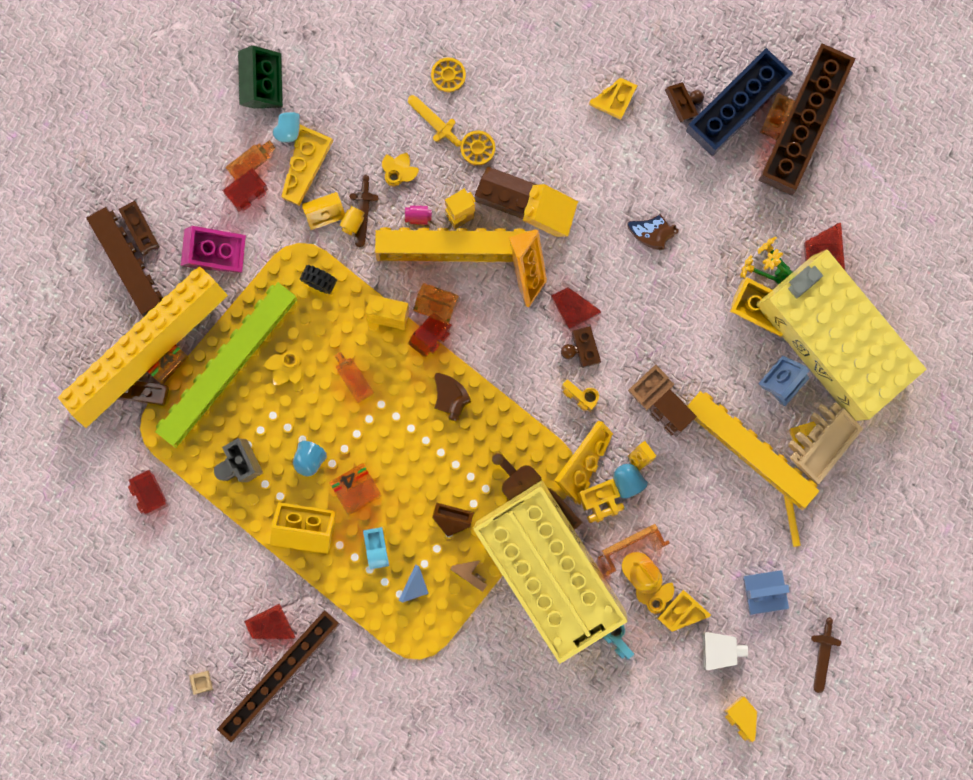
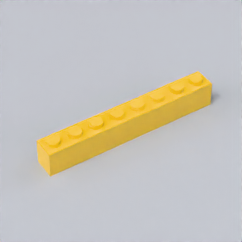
[687,391,819,511]

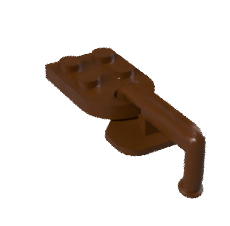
[492,451,583,530]

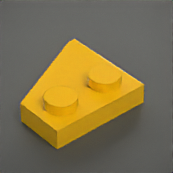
[589,78,637,120]
[657,590,711,632]

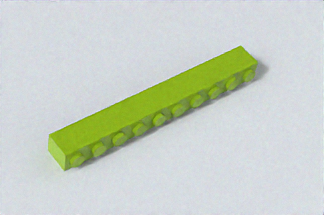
[155,282,297,448]

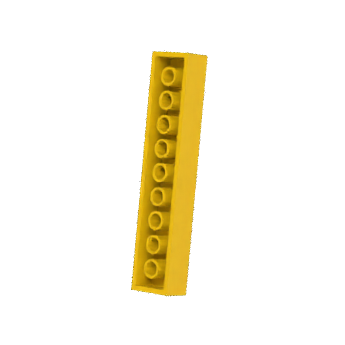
[57,266,228,428]

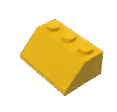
[730,277,783,337]
[270,502,336,554]

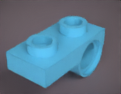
[363,527,389,570]
[603,625,634,659]

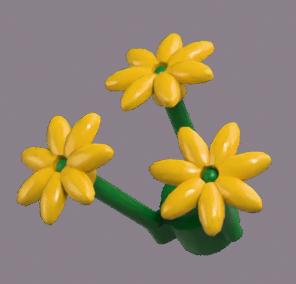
[740,237,793,285]

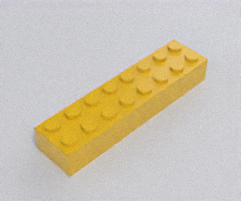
[375,227,528,262]

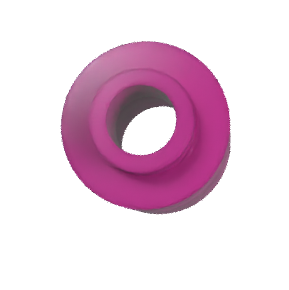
[405,205,432,225]

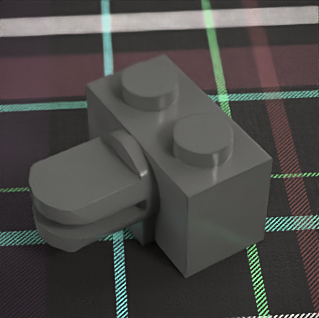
[214,438,263,482]

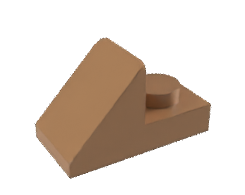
[450,560,487,592]

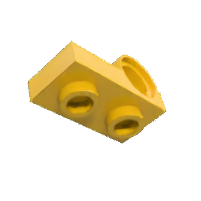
[561,379,599,412]
[628,441,656,471]

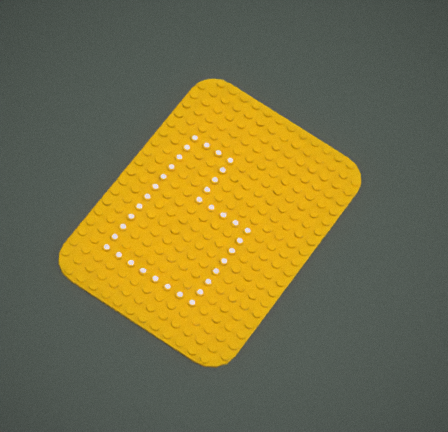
[140,243,573,660]

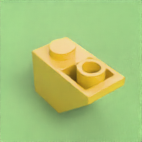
[724,696,757,742]

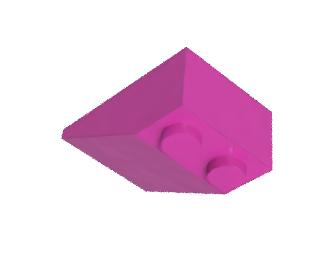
[181,226,246,273]

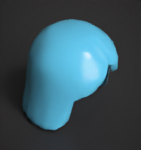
[273,112,300,143]

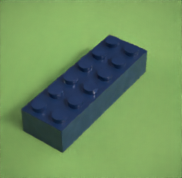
[686,48,793,157]

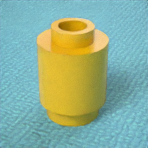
[339,206,364,235]

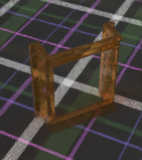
[598,524,670,577]

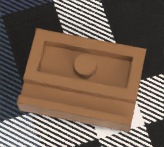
[628,365,675,411]

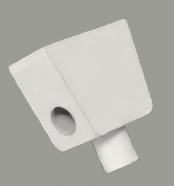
[702,632,748,670]

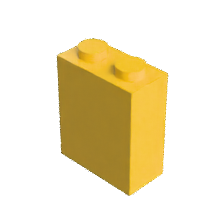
[523,184,578,237]
[366,294,409,330]

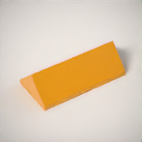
[509,229,547,307]

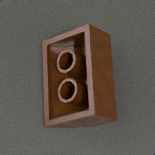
[474,166,538,219]

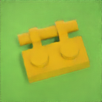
[577,479,624,523]

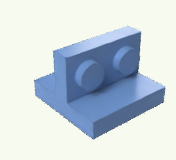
[758,356,810,406]
[743,570,790,615]

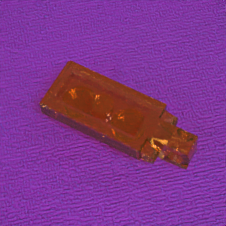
[225,140,275,183]
[334,352,374,403]

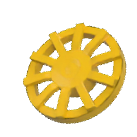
[431,57,466,92]
[460,130,495,166]

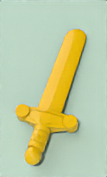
[408,95,461,147]

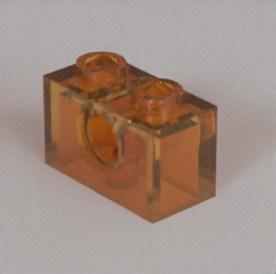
[760,93,795,140]

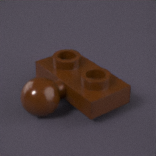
[665,82,704,123]
[561,326,601,368]

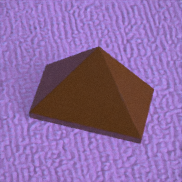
[432,503,474,537]

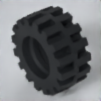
[300,265,337,294]

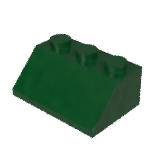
[238,45,283,109]

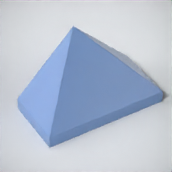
[399,565,429,603]

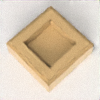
[189,671,213,695]

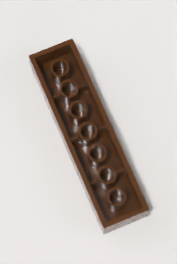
[758,43,856,196]

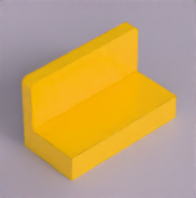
[302,192,345,230]

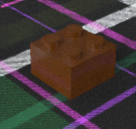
[650,389,697,437]

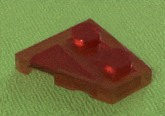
[551,287,601,330]
[244,604,296,639]

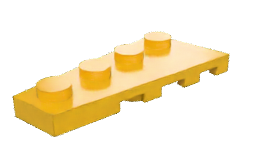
[281,125,333,206]
[554,421,613,505]

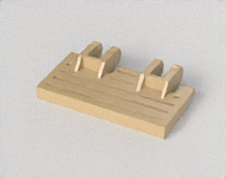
[788,402,863,485]

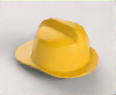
[622,552,662,594]

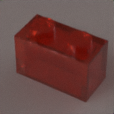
[222,168,268,212]
[408,311,452,358]
[128,469,169,516]

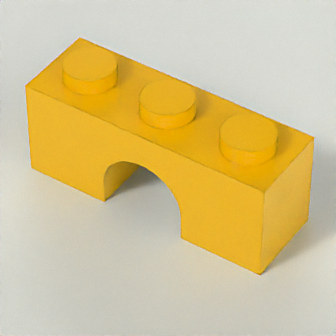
[445,188,476,230]

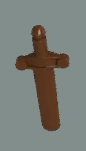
[349,175,379,247]
[811,617,842,693]

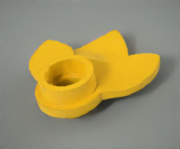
[382,153,419,187]
[264,351,302,385]
[636,582,674,614]

